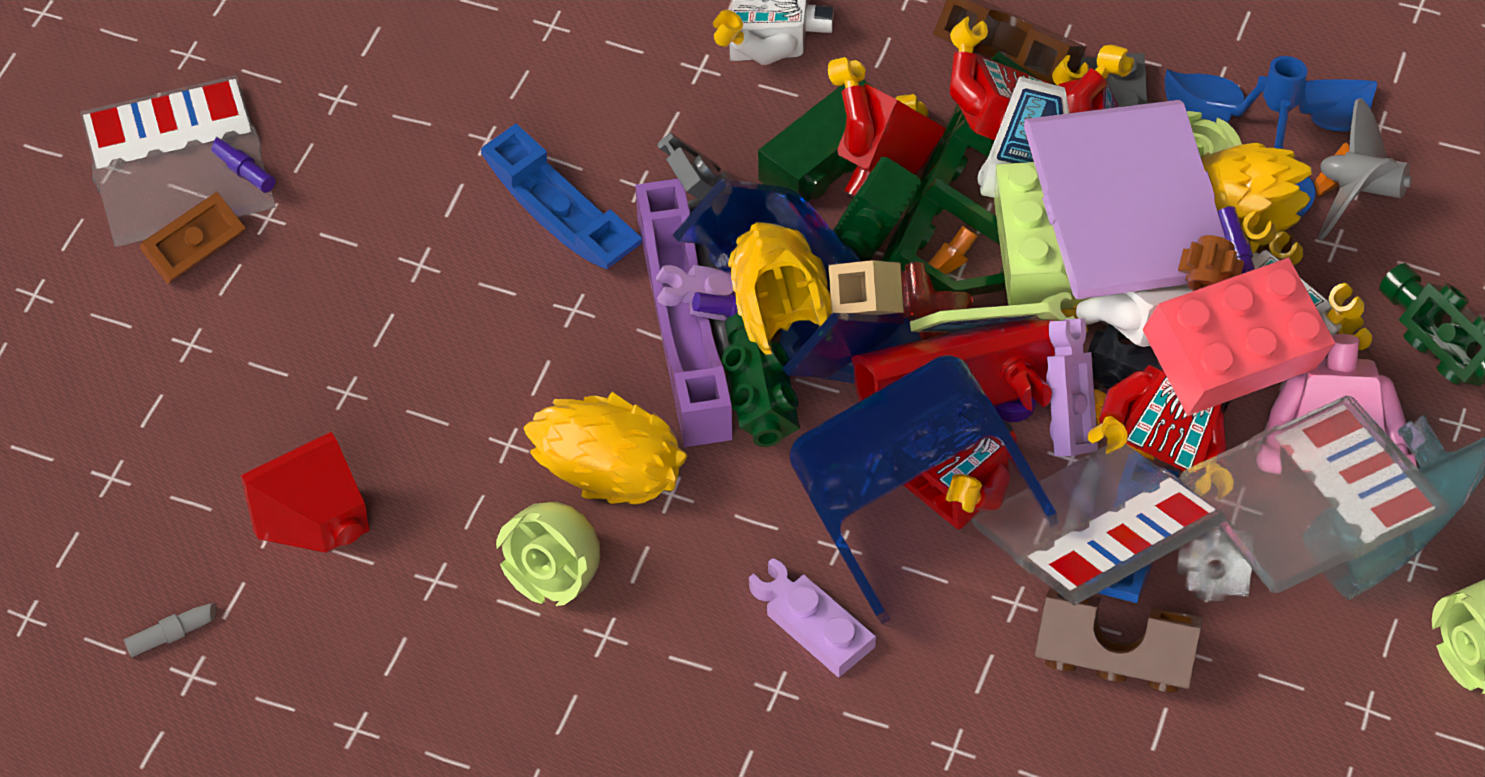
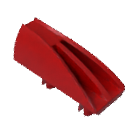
[851,319,1055,436]

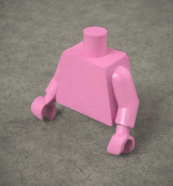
[1257,334,1417,482]

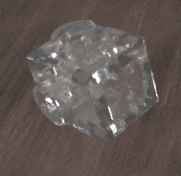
[1177,524,1254,601]

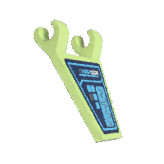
[910,292,1075,332]

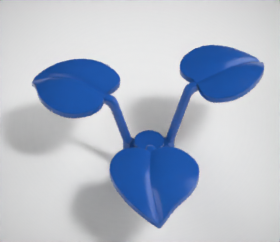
[1164,56,1377,217]

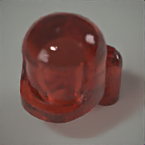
[901,262,973,339]

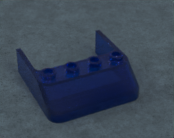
[790,355,1059,624]

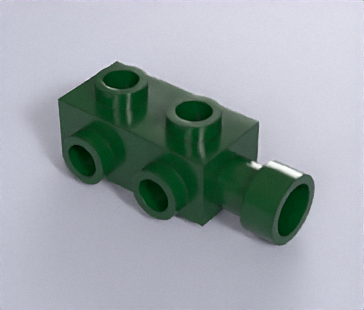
[1379,263,1485,386]
[722,313,800,447]

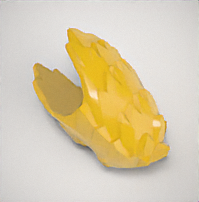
[1200,143,1312,238]
[728,222,832,355]
[523,392,687,504]

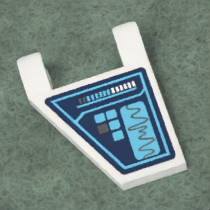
[977,77,1069,198]

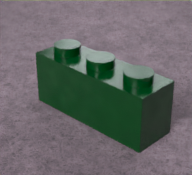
[758,80,876,210]

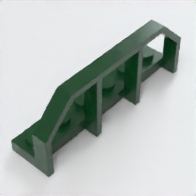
[880,51,1040,301]

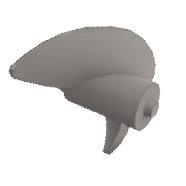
[1318,99,1412,240]

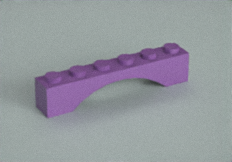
[635,179,732,447]

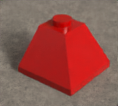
[240,432,370,553]

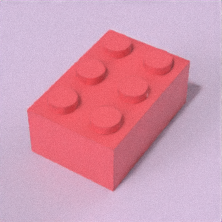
[1142,258,1335,416]

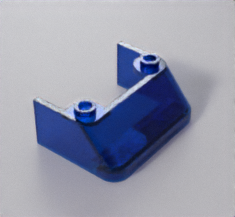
[673,179,904,377]

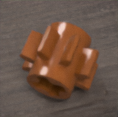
[1178,235,1244,291]

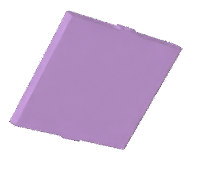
[1024,100,1226,300]

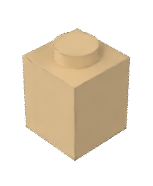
[829,260,903,317]

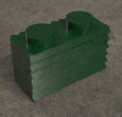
[828,157,921,262]

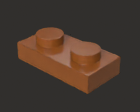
[139,192,246,285]

